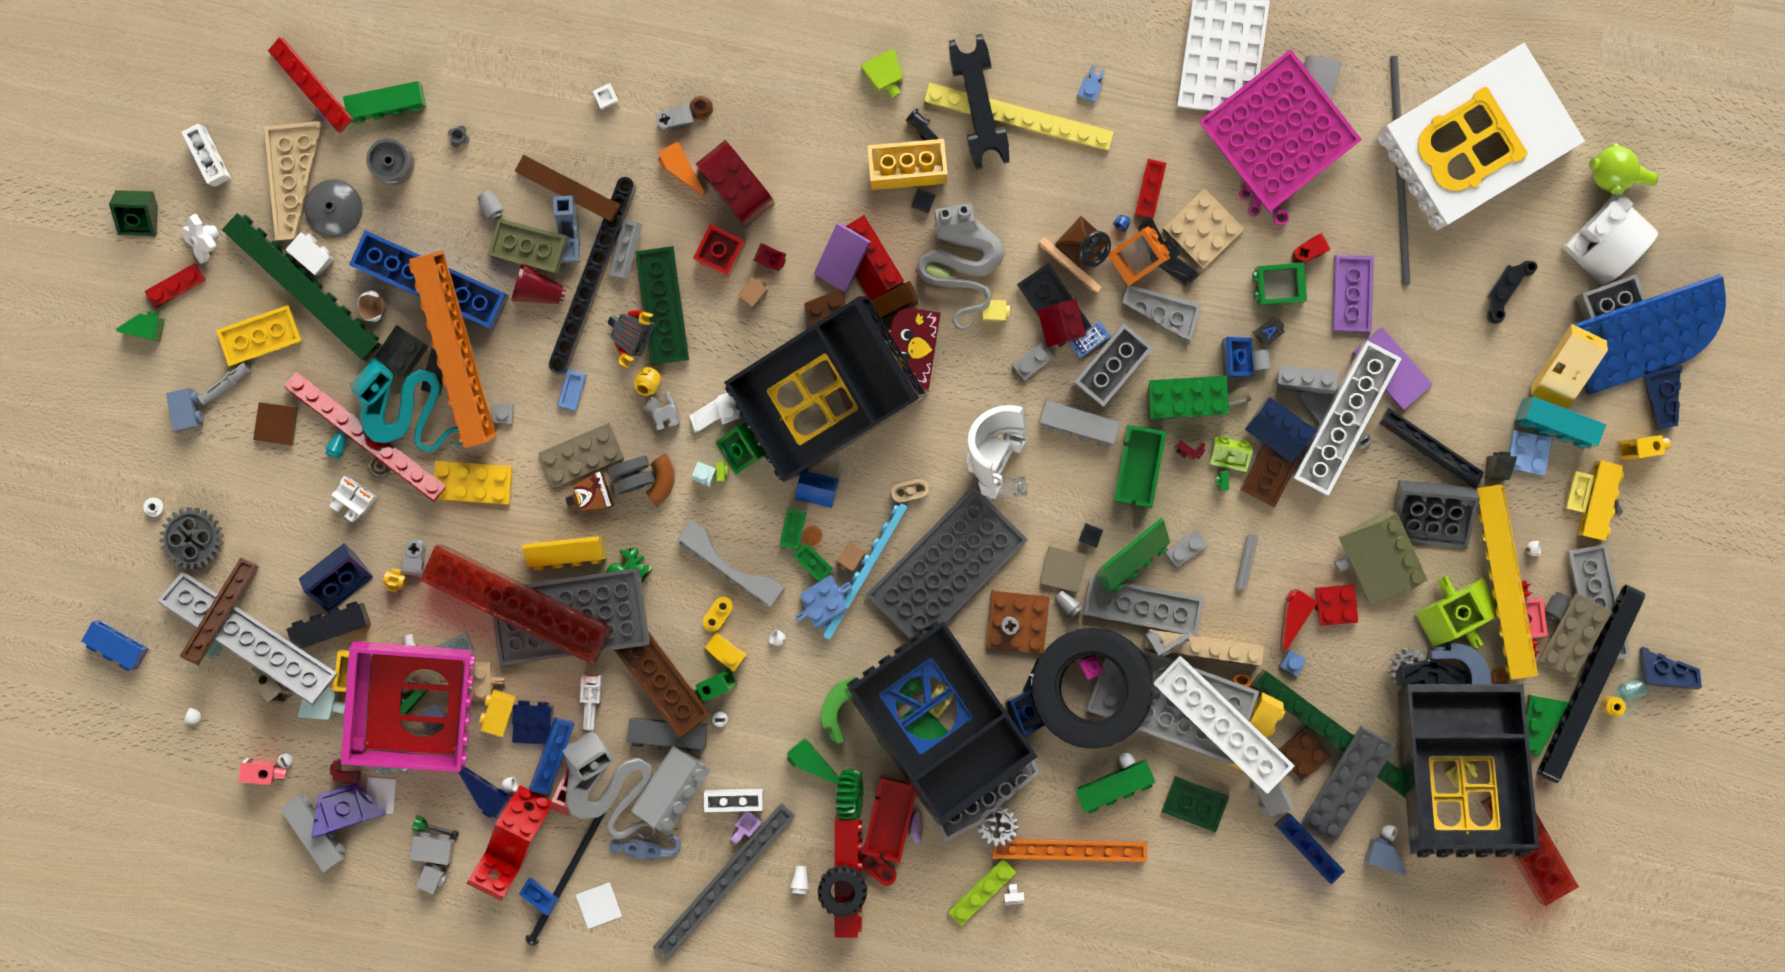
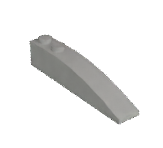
[930,760,1040,842]

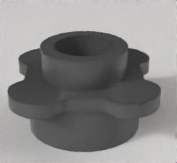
[448,126,470,147]

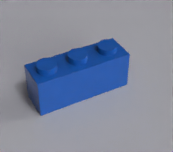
[81,620,149,671]

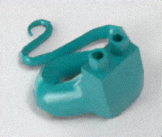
[350,358,463,453]

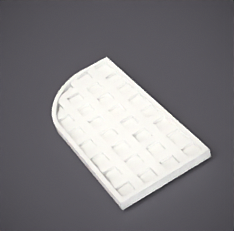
[1177,0,1270,112]

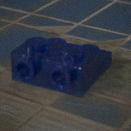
[512,700,554,744]

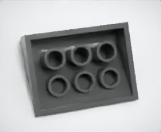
[1394,480,1480,549]

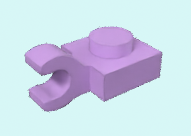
[730,811,762,844]

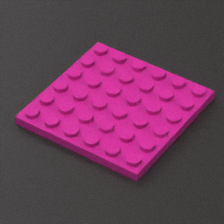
[1198,49,1362,212]

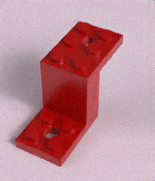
[467,785,551,901]

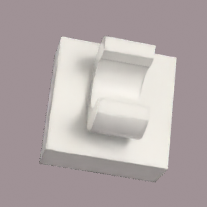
[1004,884,1024,905]

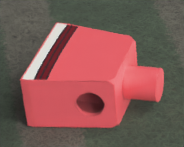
[238,758,287,785]

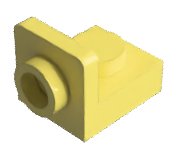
[928,684,953,718]
[1444,761,1478,788]

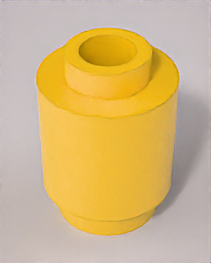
[1601,696,1626,717]

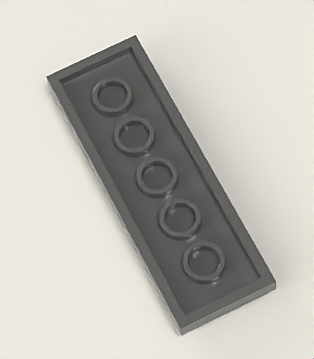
[1303,725,1396,840]

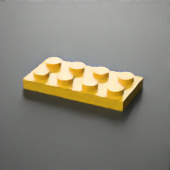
[216,305,303,367]
[434,461,513,504]

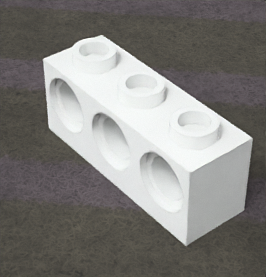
[182,123,231,187]

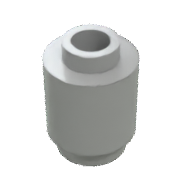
[477,191,504,221]

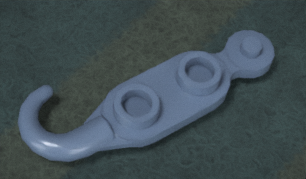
[609,834,681,860]

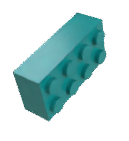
[1515,397,1607,449]

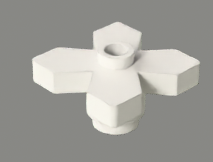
[180,214,219,264]

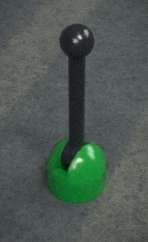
[411,815,459,838]

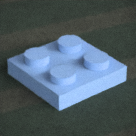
[1508,430,1552,475]

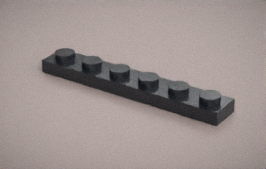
[1379,408,1484,488]

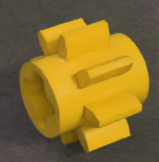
[383,568,407,593]

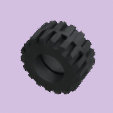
[818,864,867,918]

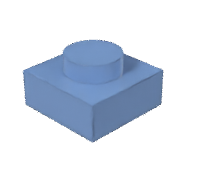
[1279,650,1307,676]

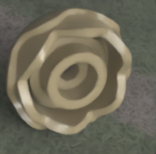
[369,457,392,478]

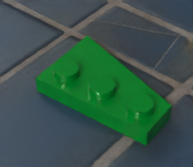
[1526,695,1569,755]

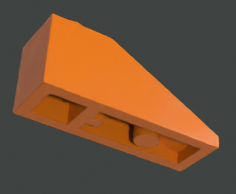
[657,142,706,197]

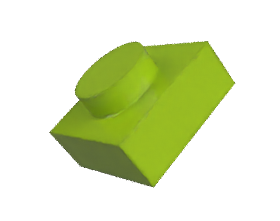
[716,461,729,482]

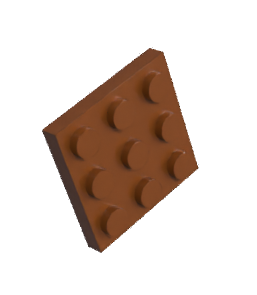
[986,590,1050,654]

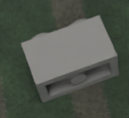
[410,831,455,865]

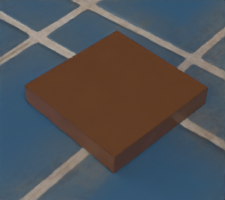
[253,402,298,446]

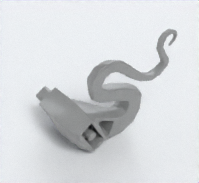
[915,203,1005,330]
[562,731,657,840]

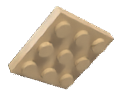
[1163,188,1244,270]

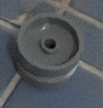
[366,138,415,185]
[606,455,655,495]

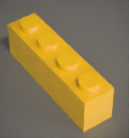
[1577,460,1624,541]
[1227,692,1285,771]

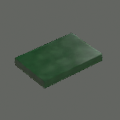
[1161,776,1229,833]

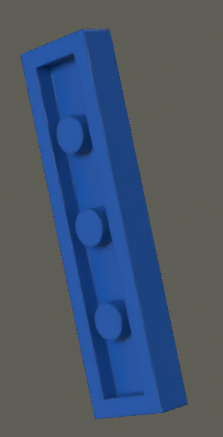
[529,717,574,795]

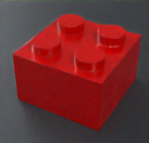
[693,224,746,278]

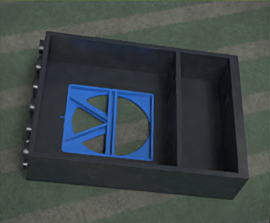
[844,621,1038,826]

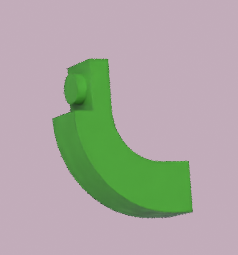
[821,676,855,744]

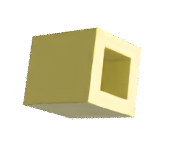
[982,300,1010,322]

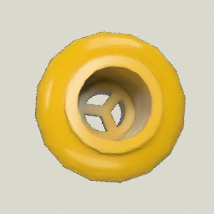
[634,367,662,396]

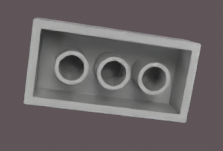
[1073,323,1153,408]

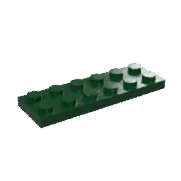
[635,246,690,365]

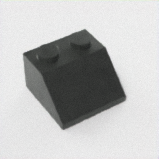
[375,325,429,377]

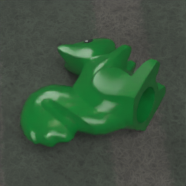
[606,548,653,583]

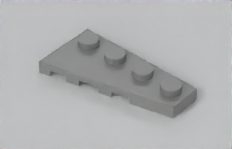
[1122,284,1201,342]

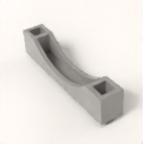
[677,520,785,607]

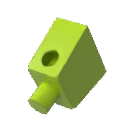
[861,48,903,98]

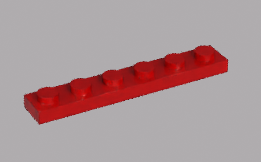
[267,37,354,133]

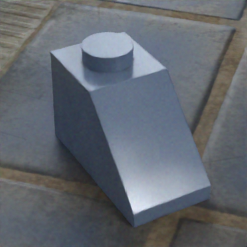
[1365,837,1407,875]

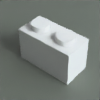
[286,233,334,277]

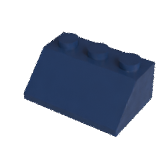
[1244,397,1318,463]
[299,543,373,612]

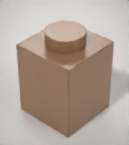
[738,277,768,309]
[837,542,865,572]

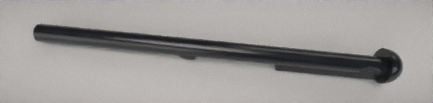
[525,812,606,946]

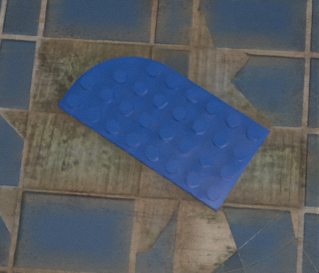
[1574,274,1726,395]

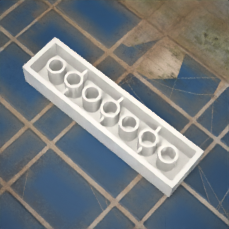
[1291,341,1402,496]

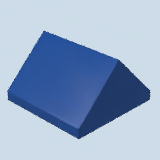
[1222,337,1254,377]

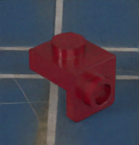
[753,243,786,271]
[1174,440,1206,460]
[330,759,361,784]

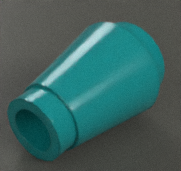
[325,430,347,459]

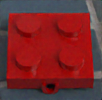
[1315,584,1359,626]

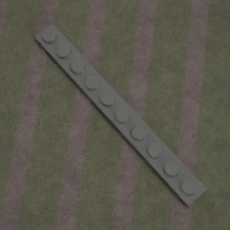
[653,802,796,960]

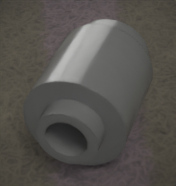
[1544,592,1570,622]

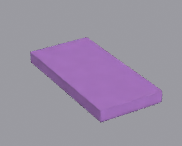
[1332,255,1374,333]
[1352,327,1433,410]

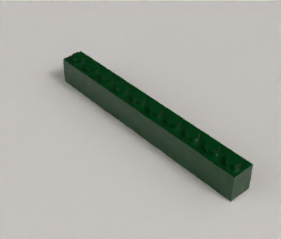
[222,213,382,361]
[1252,669,1406,799]

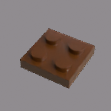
[1278,727,1331,781]

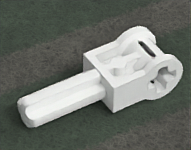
[580,674,602,731]

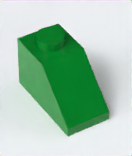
[116,311,165,341]

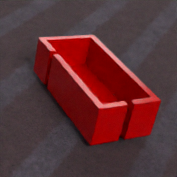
[862,776,916,863]

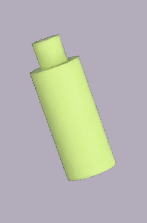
[926,264,956,279]

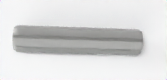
[1236,534,1258,591]

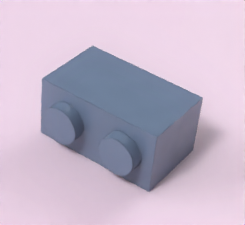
[166,388,203,431]

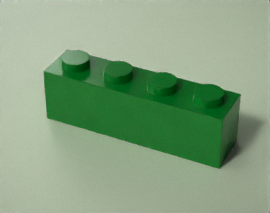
[343,81,427,124]
[1074,759,1156,813]

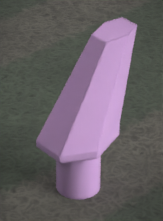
[908,811,922,844]

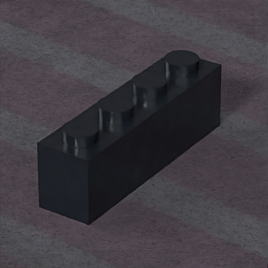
[286,601,371,649]

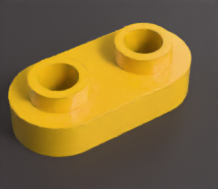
[703,596,733,632]

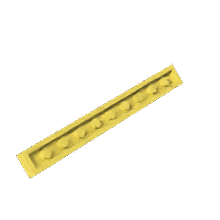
[924,83,1114,151]

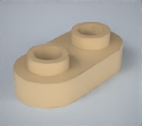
[891,479,929,502]

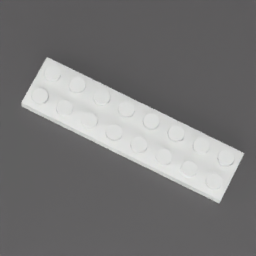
[1153,656,1295,794]

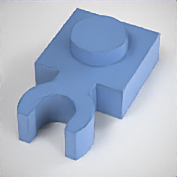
[1077,66,1105,103]

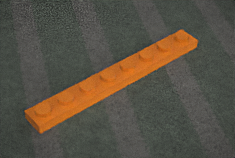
[992,838,1147,862]

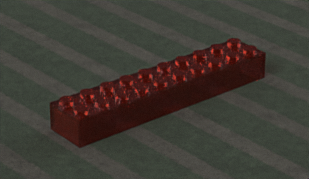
[420,545,612,664]

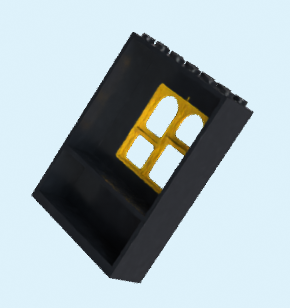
[724,296,928,482]
[1398,684,1539,858]

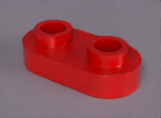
[862,855,896,886]

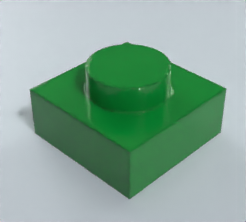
[1215,471,1229,491]

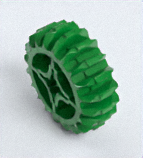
[836,769,864,820]

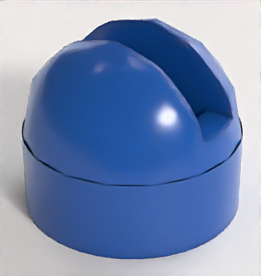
[1113,215,1130,232]

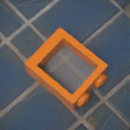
[1108,226,1170,286]

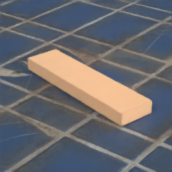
[1039,237,1102,294]

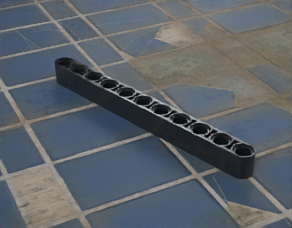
[549,177,636,375]
[1537,585,1645,783]

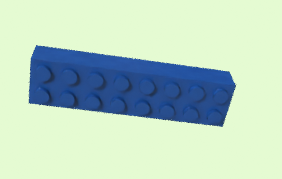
[349,230,509,330]

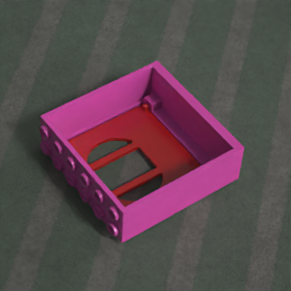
[341,641,475,772]

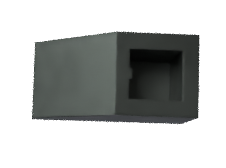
[1485,452,1517,480]

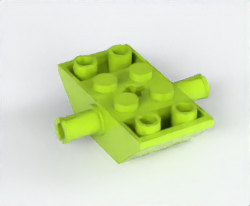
[1415,575,1498,649]

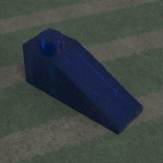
[458,766,511,818]

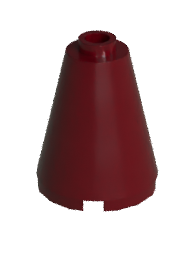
[511,264,566,304]

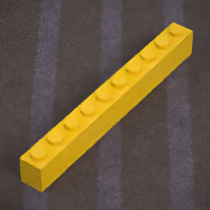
[1477,484,1538,680]

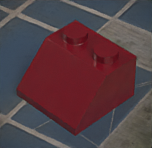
[1037,299,1086,348]

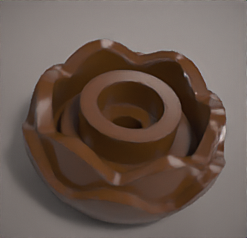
[689,96,713,120]

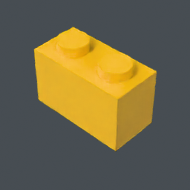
[479,690,516,737]

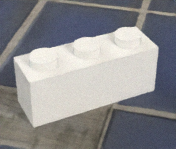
[704,788,764,812]

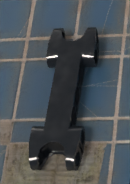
[949,34,1010,170]

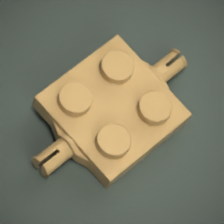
[439,662,506,701]

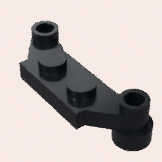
[1486,261,1537,324]

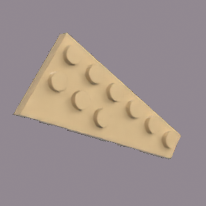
[264,121,323,242]

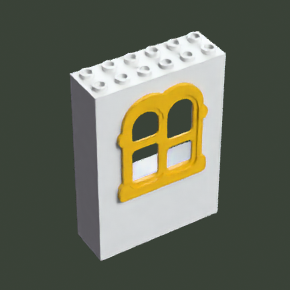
[1377,43,1585,230]

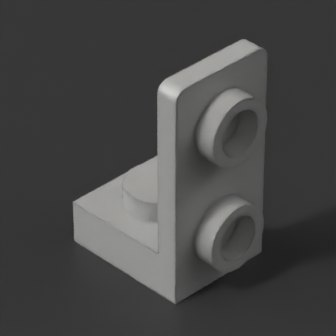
[1145,631,1192,656]

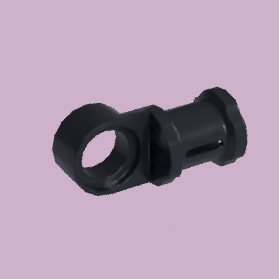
[905,108,938,141]

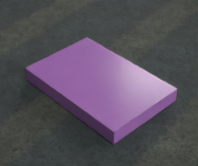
[814,223,871,292]

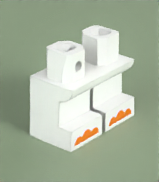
[330,476,378,522]

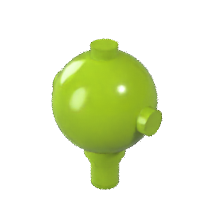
[1589,143,1659,195]

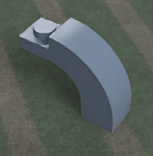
[553,196,580,263]
[1427,642,1492,684]

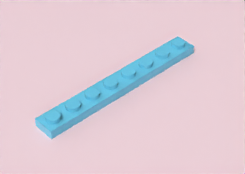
[822,503,907,640]

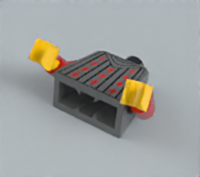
[608,310,656,368]

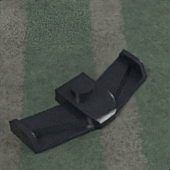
[1136,215,1200,286]
[1396,659,1467,686]

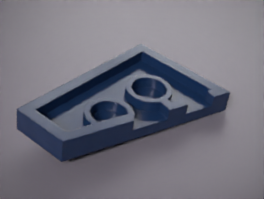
[1643,365,1682,430]
[1639,647,1702,690]

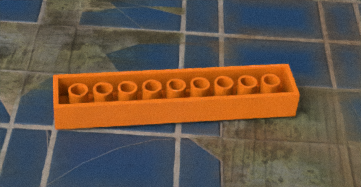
[409,250,497,448]

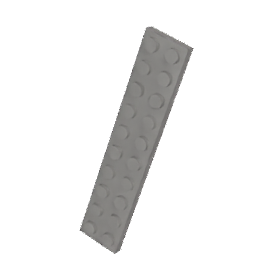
[157,571,337,706]

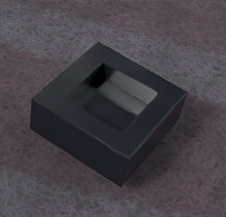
[911,189,936,214]
[1078,523,1103,548]

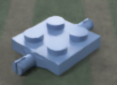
[796,575,853,628]

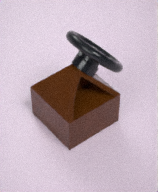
[1054,216,1111,270]

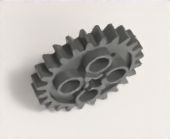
[159,507,224,569]

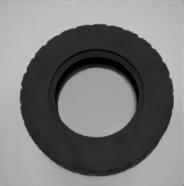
[1032,628,1154,749]

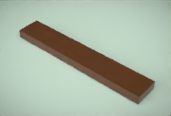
[515,155,621,222]
[180,557,259,666]

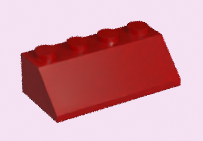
[846,215,904,301]

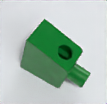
[694,668,738,702]

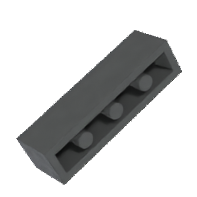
[627,717,708,752]

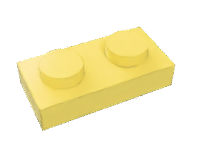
[1565,471,1594,513]

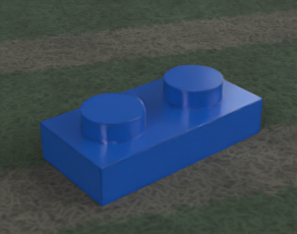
[519,878,559,916]

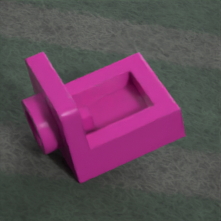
[1079,655,1104,680]

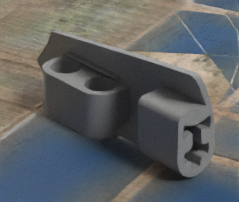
[1304,56,1342,100]

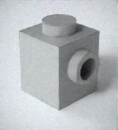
[415,862,447,894]

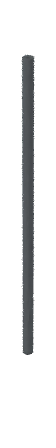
[1390,56,1410,285]

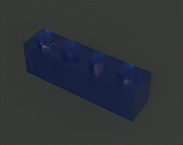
[1274,812,1345,885]

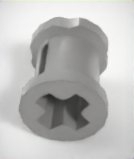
[1001,617,1019,635]

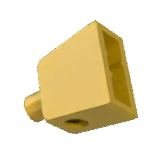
[1618,435,1671,460]

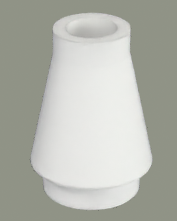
[790,866,809,894]

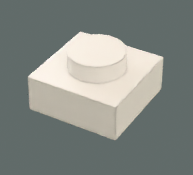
[593,83,619,110]

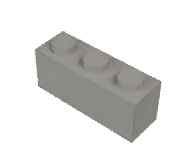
[1277,365,1338,395]

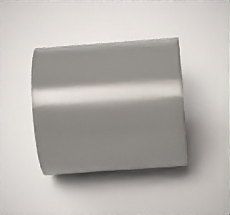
[1251,350,1271,371]

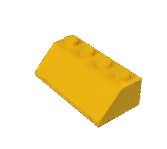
[867,139,947,190]
[522,536,607,571]

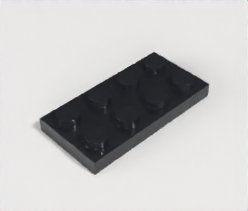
[1017,263,1091,348]

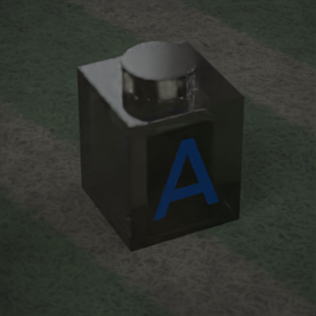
[1252,317,1285,347]

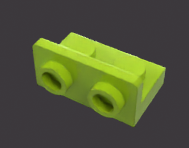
[1209,436,1253,472]

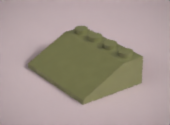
[1339,510,1428,604]

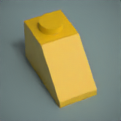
[705,632,747,672]

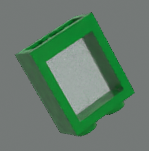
[1252,262,1307,306]

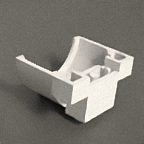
[1562,193,1658,286]
[966,405,1028,499]

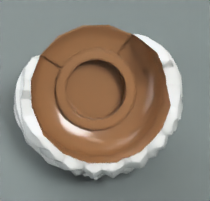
[357,290,386,322]

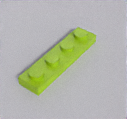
[948,859,1017,926]

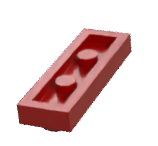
[1134,159,1167,219]
[145,263,206,308]

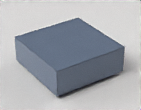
[420,704,446,730]

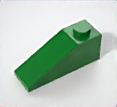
[787,737,839,784]

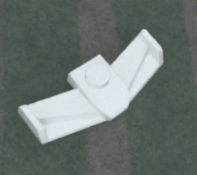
[690,393,741,433]

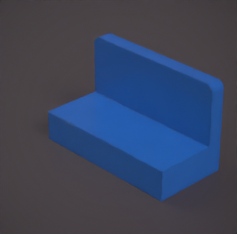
[795,471,839,508]

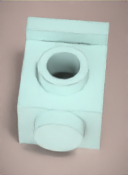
[692,462,716,487]

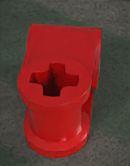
[1292,233,1331,263]

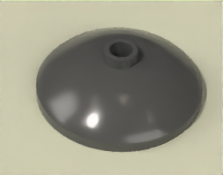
[305,180,363,237]

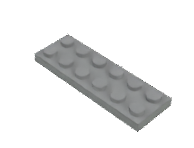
[1566,543,1631,659]
[1083,577,1204,636]

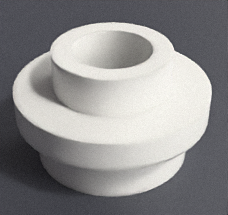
[144,497,164,517]

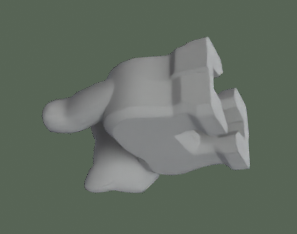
[643,391,680,431]

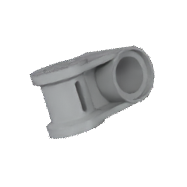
[656,104,695,132]
[401,539,426,577]

